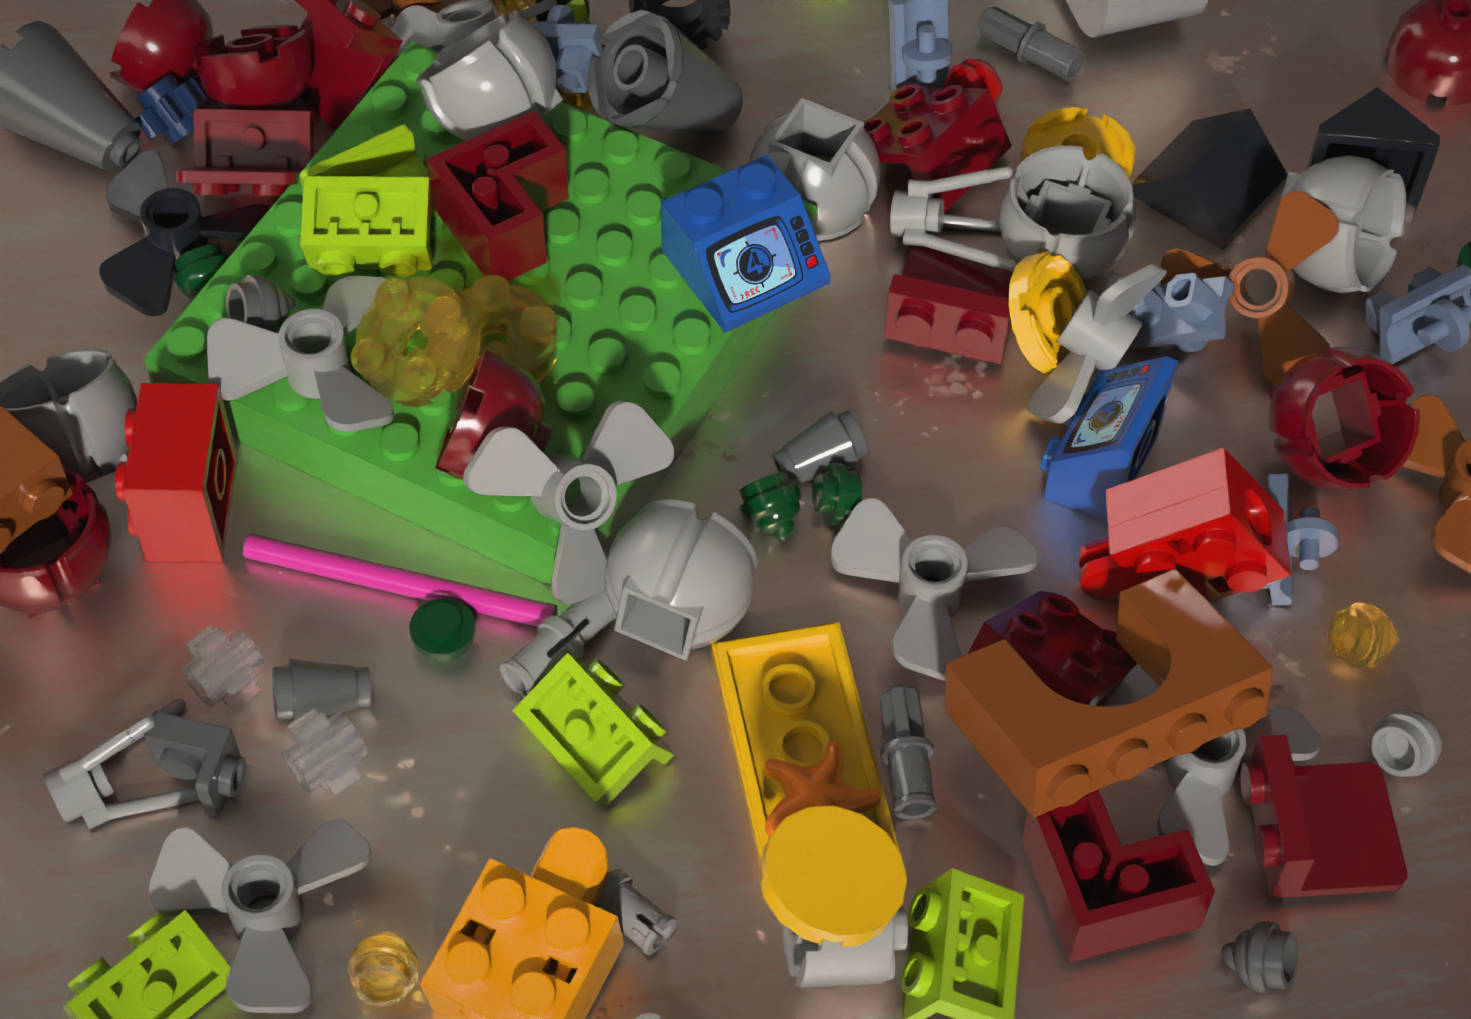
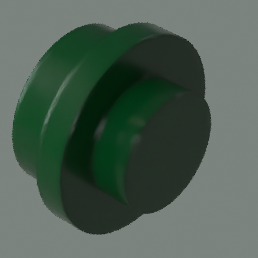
[812,463,862,526]
[409,598,476,662]

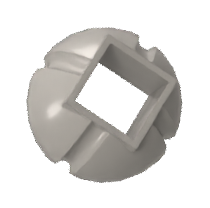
[416,10,563,141]
[749,97,881,241]
[999,146,1136,284]
[1269,156,1406,294]
[0,349,137,483]
[605,499,758,661]

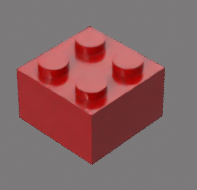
[115,383,238,563]

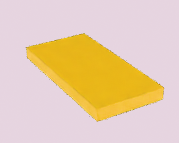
[711,622,900,877]

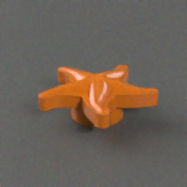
[765,741,881,836]

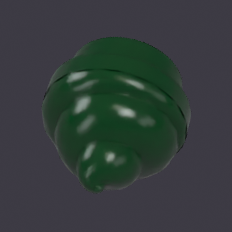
[174,245,230,299]
[739,472,801,541]

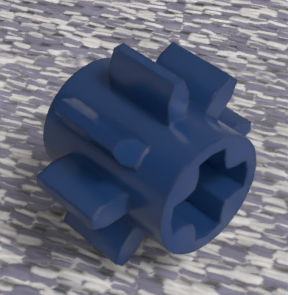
[135,73,209,145]

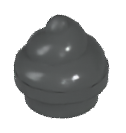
[226,275,295,332]
[1221,921,1298,994]

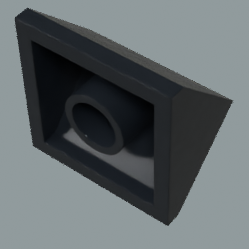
[1306,87,1440,223]
[1131,108,1288,250]

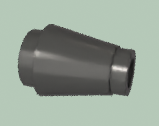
[772,410,870,485]
[272,659,371,726]

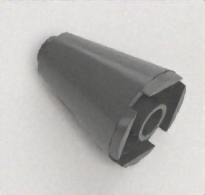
[588,10,743,133]
[0,21,142,171]

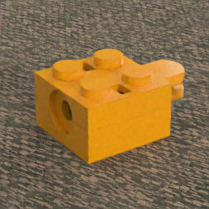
[420,827,624,1019]

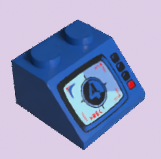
[661,154,831,333]
[1040,356,1178,524]

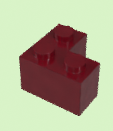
[427,110,569,288]
[1021,790,1215,963]

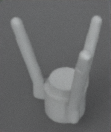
[890,167,1018,272]
[42,698,200,830]

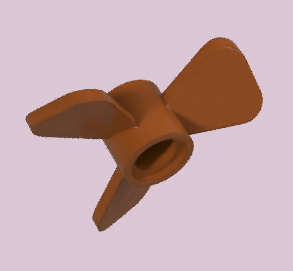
[1161,191,1339,386]
[1403,395,1471,574]

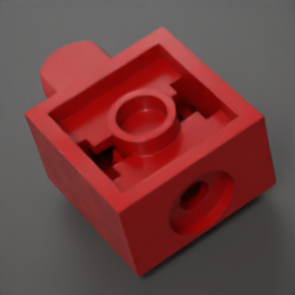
[1078,447,1291,603]

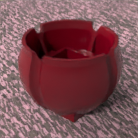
[1268,347,1420,491]
[0,465,112,618]

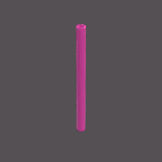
[243,533,558,627]

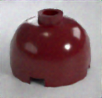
[110,0,213,93]
[1385,0,1471,105]
[192,25,312,110]
[435,349,553,480]

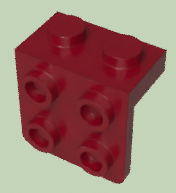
[294,0,403,130]
[863,83,1012,213]
[176,109,314,196]
[884,246,1014,364]
[967,591,1138,706]
[1240,734,1408,899]

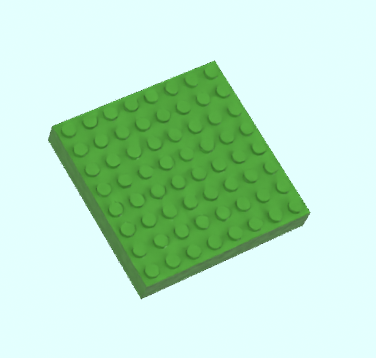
[144,41,818,587]

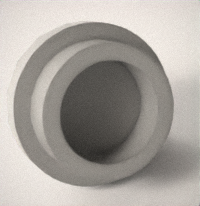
[1371,709,1442,777]

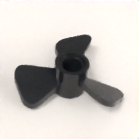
[99,150,271,316]

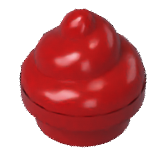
[944,59,1003,103]

